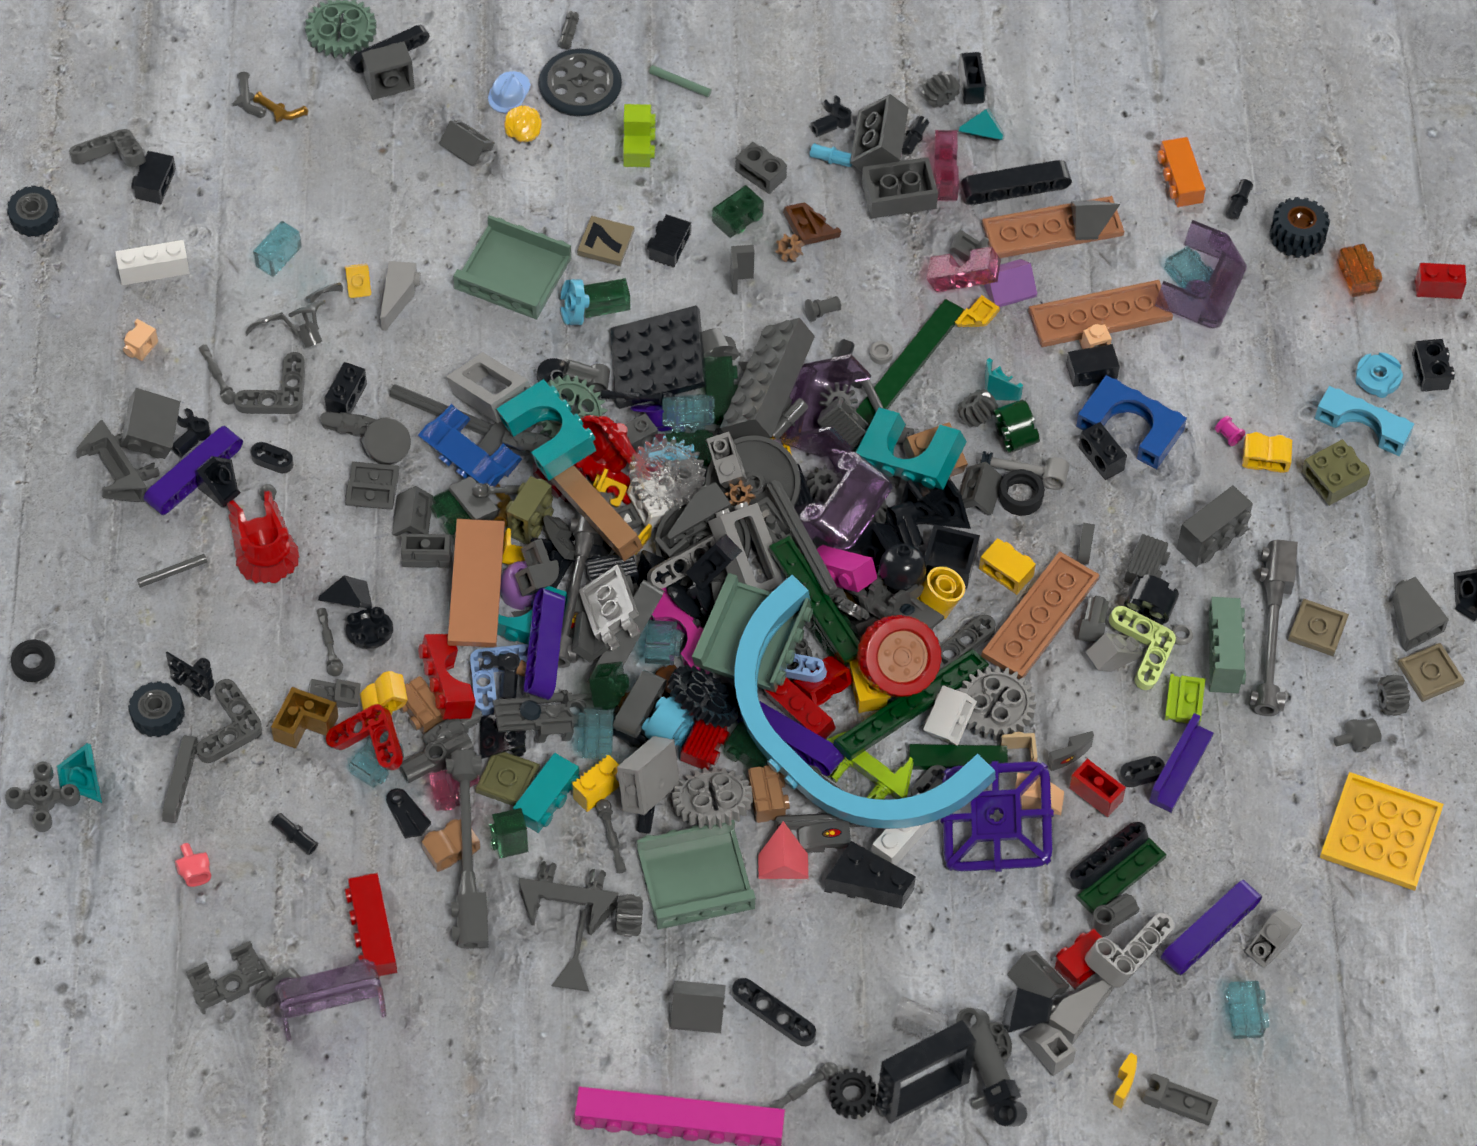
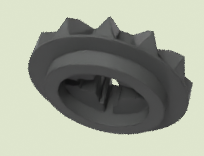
[833,596,870,621]

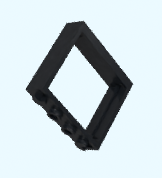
[875,1020,976,1124]

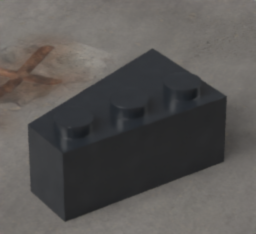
[824,841,916,909]

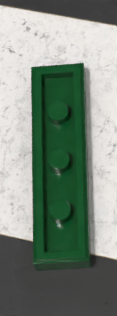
[909,744,1008,770]
[1077,838,1167,915]

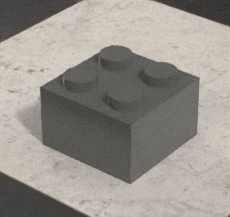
[362,41,415,100]

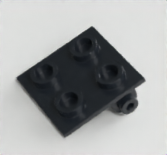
[166,651,214,701]
[480,713,526,759]

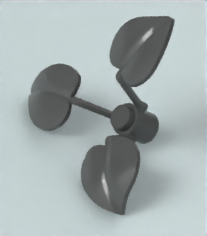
[246,283,343,348]

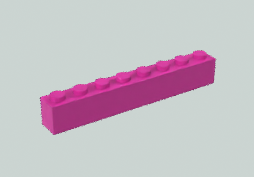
[575,1087,785,1146]

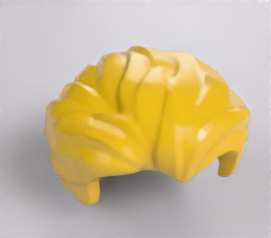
[504,105,542,142]

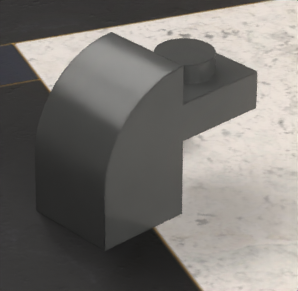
[702,328,740,369]
[515,539,559,597]

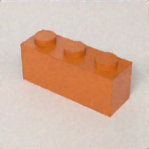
[1157,137,1206,207]

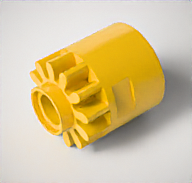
[917,567,965,619]

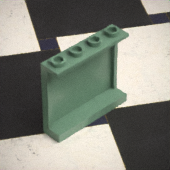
[453,215,572,320]
[692,573,813,693]
[637,820,756,930]

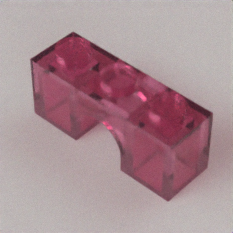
[933,130,959,201]
[926,246,1001,292]

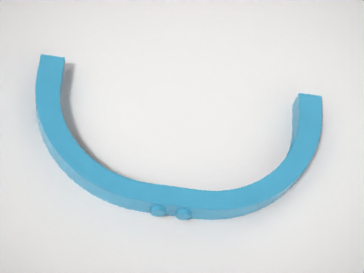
[735,575,996,829]

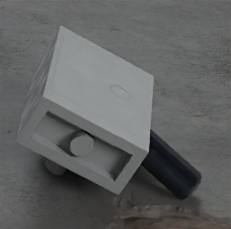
[616,736,680,834]

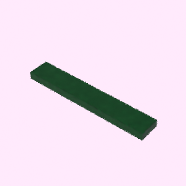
[769,536,860,665]

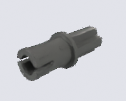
[772,398,809,440]

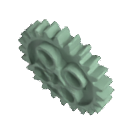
[305,0,377,58]
[536,375,608,438]

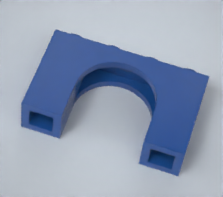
[1076,375,1187,470]

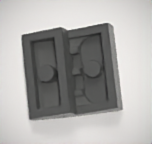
[345,461,400,510]

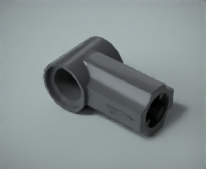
[562,359,610,393]
[1078,596,1109,643]
[1090,893,1140,937]

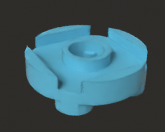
[560,279,590,325]
[1355,352,1403,398]

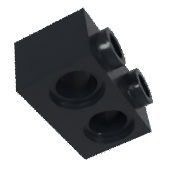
[1412,339,1455,392]
[324,362,367,414]
[1078,422,1127,481]
[685,534,742,590]

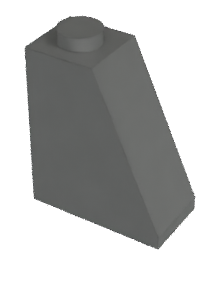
[1392,576,1449,652]

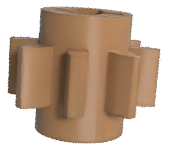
[775,234,805,262]
[725,480,756,506]

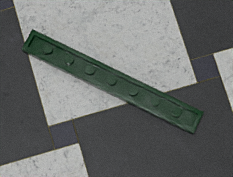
[856,298,965,425]
[833,649,989,761]

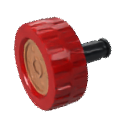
[857,615,942,697]

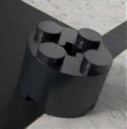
[1124,575,1179,625]

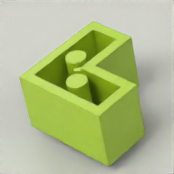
[623,104,656,167]

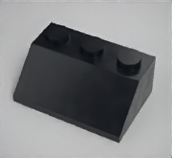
[844,522,907,594]

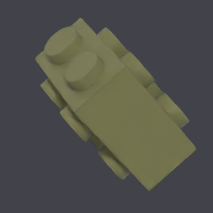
[1302,439,1370,506]
[506,476,554,545]

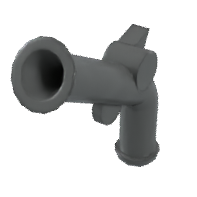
[232,72,266,118]

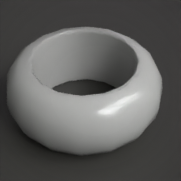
[1172,624,1193,645]

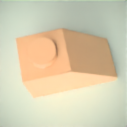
[1015,772,1064,815]

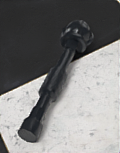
[601,390,676,407]

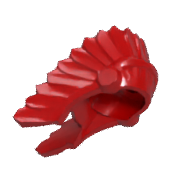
[575,415,652,505]
[227,491,300,583]

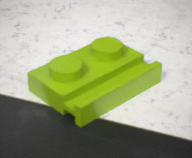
[1165,674,1205,725]

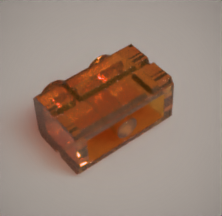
[1337,243,1382,297]

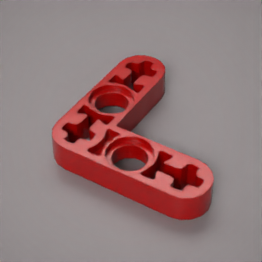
[326,704,403,771]

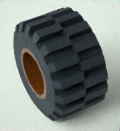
[1270,197,1330,258]

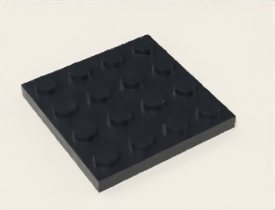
[611,305,707,409]

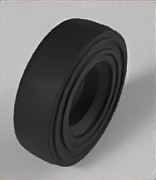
[11,639,55,682]

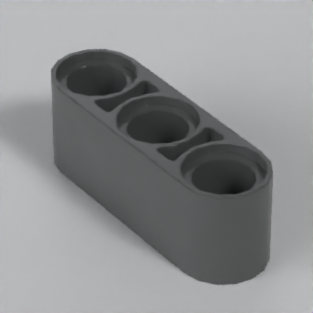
[613,670,667,738]

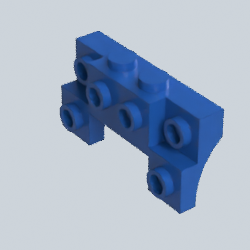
[418,404,522,487]

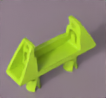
[827,730,914,800]

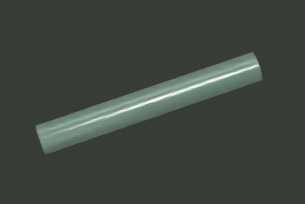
[649,65,712,97]

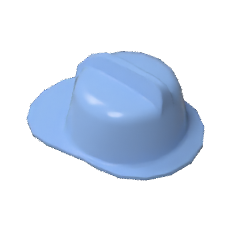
[488,71,530,113]

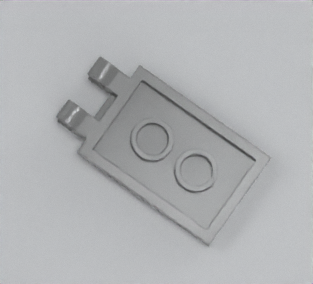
[579,564,640,651]

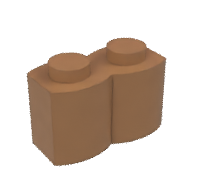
[421,819,480,872]

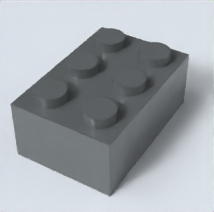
[850,94,909,171]
[861,157,938,219]
[1176,485,1253,567]

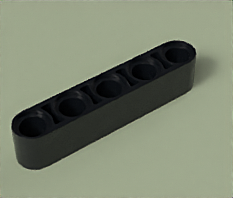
[960,160,1072,205]

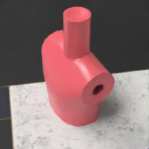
[175,843,211,887]

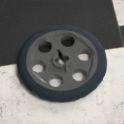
[539,48,622,116]

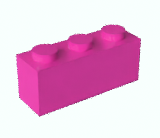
[804,545,877,592]

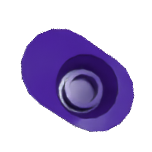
[630,403,683,432]

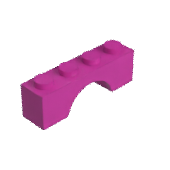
[650,587,711,674]

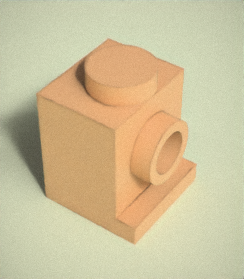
[123,319,158,361]
[1079,324,1112,349]

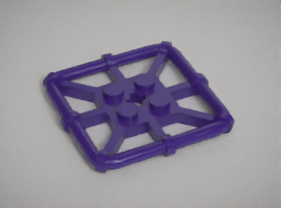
[940,761,1054,872]

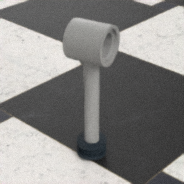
[979,451,1069,490]

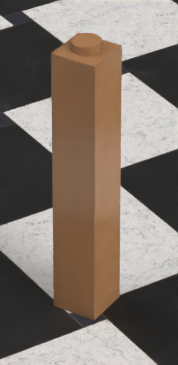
[550,465,643,561]

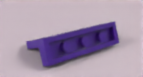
[1149,713,1214,813]

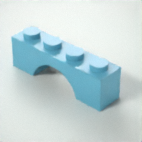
[1315,386,1415,457]

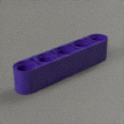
[144,426,243,515]
[524,588,565,700]
[737,701,845,776]
[1161,880,1262,975]

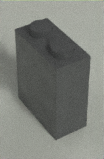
[120,388,181,459]

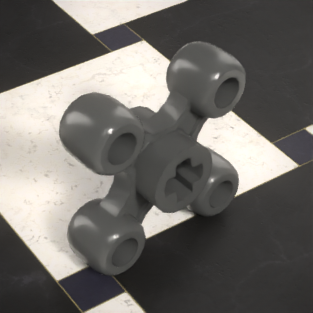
[5,761,81,832]

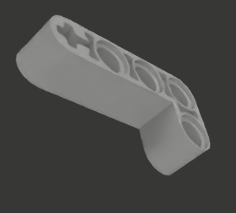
[1085,913,1174,987]

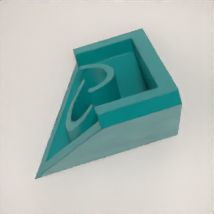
[959,108,1005,140]
[985,358,1023,401]
[57,743,102,803]

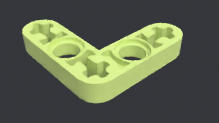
[1109,606,1176,690]

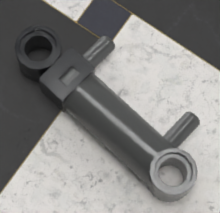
[956,1007,1027,1127]

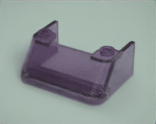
[1155,220,1247,328]
[779,354,871,457]
[799,448,893,550]
[275,959,387,1041]

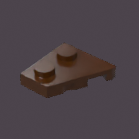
[783,202,841,245]

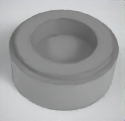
[870,341,893,365]

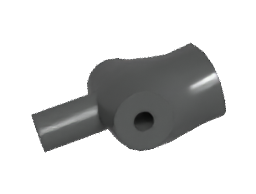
[1333,718,1382,752]

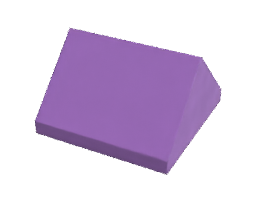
[978,259,1037,307]

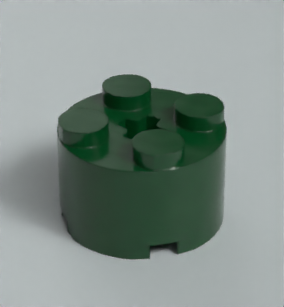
[993,399,1040,453]

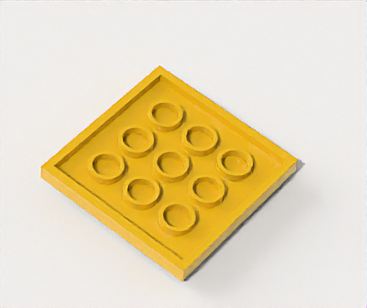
[1320,772,1444,891]

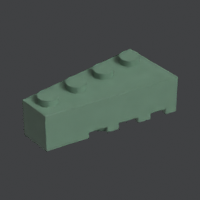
[1209,597,1246,694]

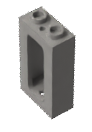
[446,352,531,423]
[708,502,787,591]

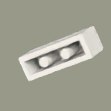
[115,240,190,286]
[872,793,935,865]

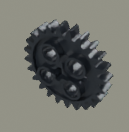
[668,665,741,728]

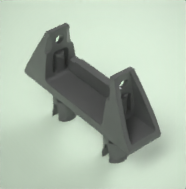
[76,420,160,502]
[519,861,618,934]

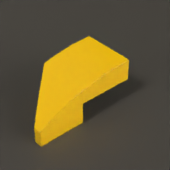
[955,295,1000,327]
[1113,1052,1137,1109]

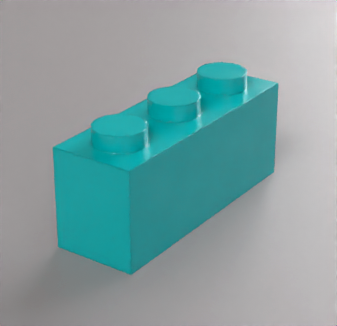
[513,752,580,834]

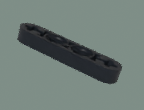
[350,25,430,73]
[1070,822,1149,889]
[732,978,816,1047]

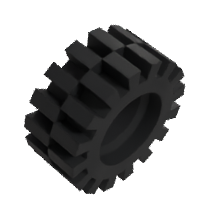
[829,1068,876,1119]

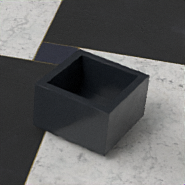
[924,524,980,589]

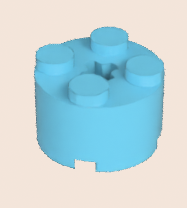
[642,696,696,747]

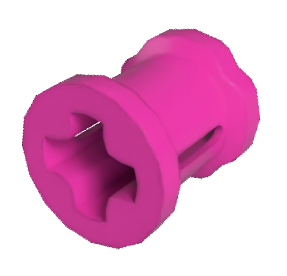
[1214,416,1246,446]

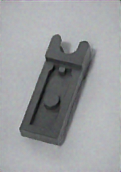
[1142,1074,1218,1126]

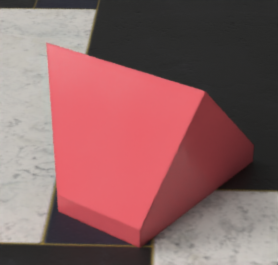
[758,821,809,879]

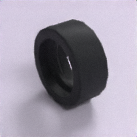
[999,469,1045,516]

